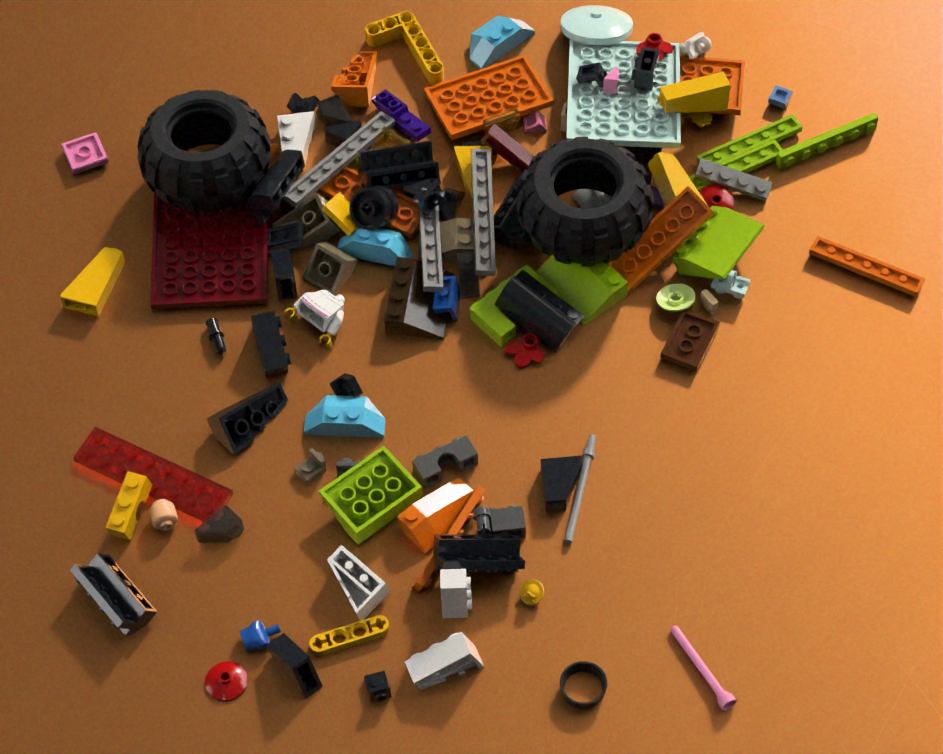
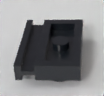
[267,222,304,257]

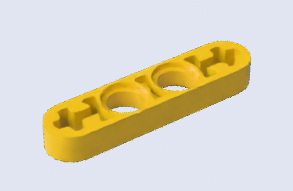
[309,615,390,656]

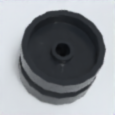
[349,185,399,230]

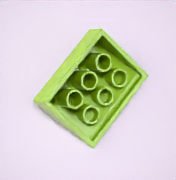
[671,206,765,280]
[536,255,628,326]
[319,446,423,545]

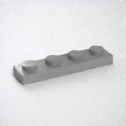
[694,158,772,201]

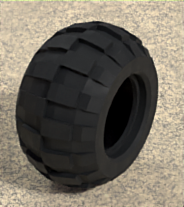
[137,90,271,213]
[516,137,654,266]

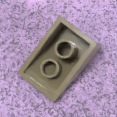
[272,193,341,253]
[418,218,475,263]

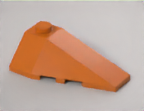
[331,51,378,108]
[397,478,473,554]

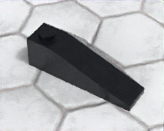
[207,382,288,454]

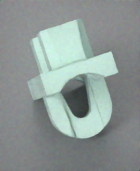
[711,270,751,300]

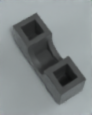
[412,435,478,489]

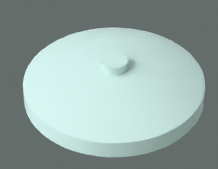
[560,5,633,45]

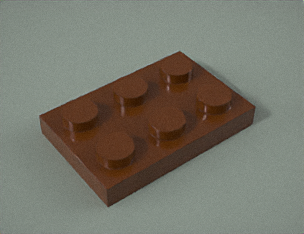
[660,309,720,371]

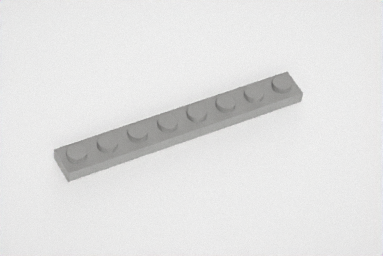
[283,111,395,208]
[471,148,496,276]

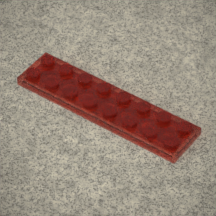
[73,427,233,525]

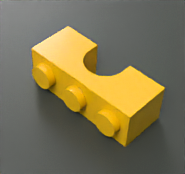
[105,471,153,541]

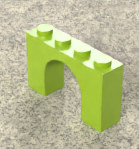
[469,265,559,348]

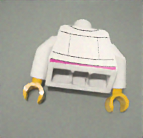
[284,290,345,349]

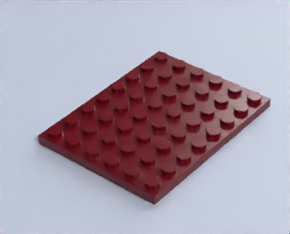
[150,176,268,309]

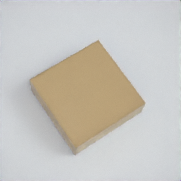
[700,289,718,316]

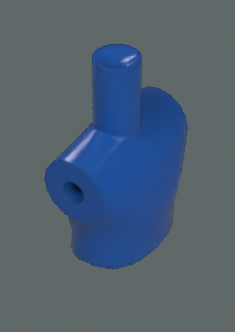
[239,621,281,651]

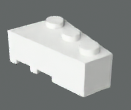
[327,545,390,621]
[440,569,472,618]
[405,632,484,690]

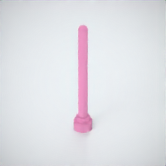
[671,626,737,711]

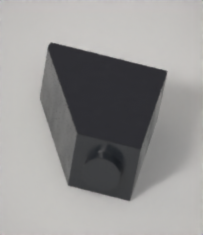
[271,250,298,301]
[541,455,582,512]
[267,633,323,698]

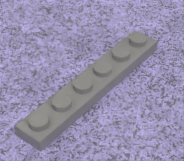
[419,205,443,292]

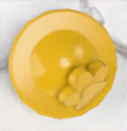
[520,579,544,605]

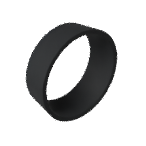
[560,661,607,709]

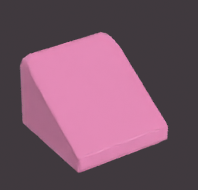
[603,67,619,94]
[523,111,547,133]

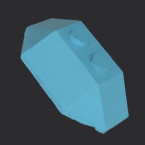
[470,15,535,69]
[337,227,414,266]
[304,395,386,438]

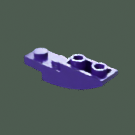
[371,89,432,142]

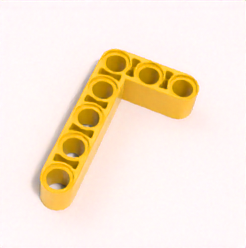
[365,11,444,85]

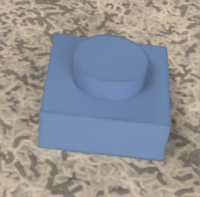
[768,85,793,109]

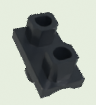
[413,179,447,216]

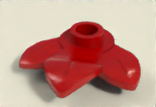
[636,33,673,61]
[505,333,544,368]

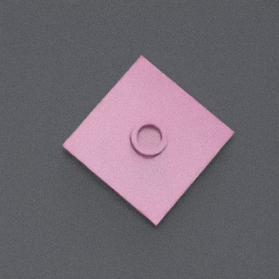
[61,132,109,175]

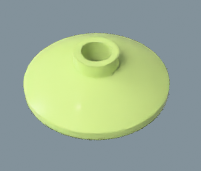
[656,284,696,312]

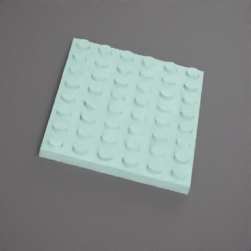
[566,39,681,148]

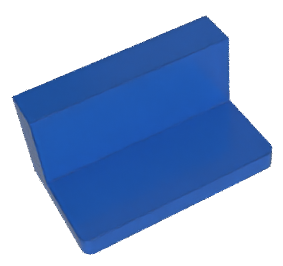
[433,276,460,320]

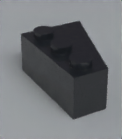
[251,311,291,377]

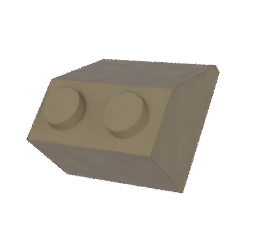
[302,242,358,295]

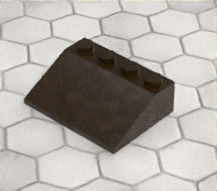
[384,257,455,340]

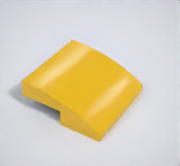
[322,192,359,236]

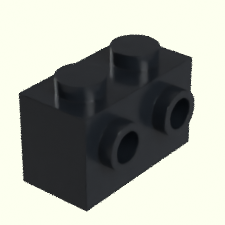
[631,47,660,91]

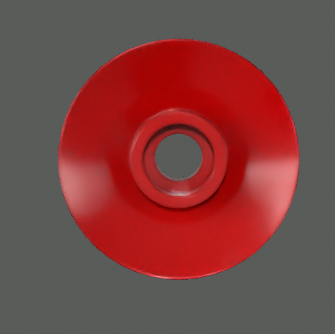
[699,184,734,210]
[205,661,248,701]

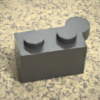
[473,505,526,538]

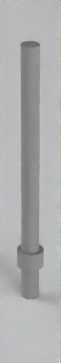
[564,434,597,544]

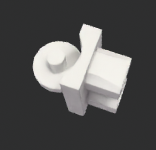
[679,32,712,59]

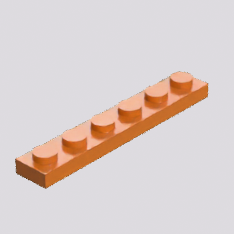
[809,236,925,297]
[412,485,485,592]

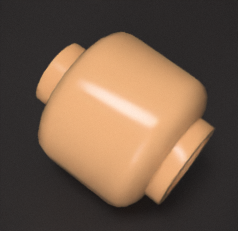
[149,499,178,531]

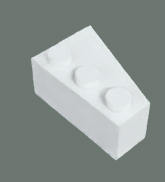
[277,111,316,171]

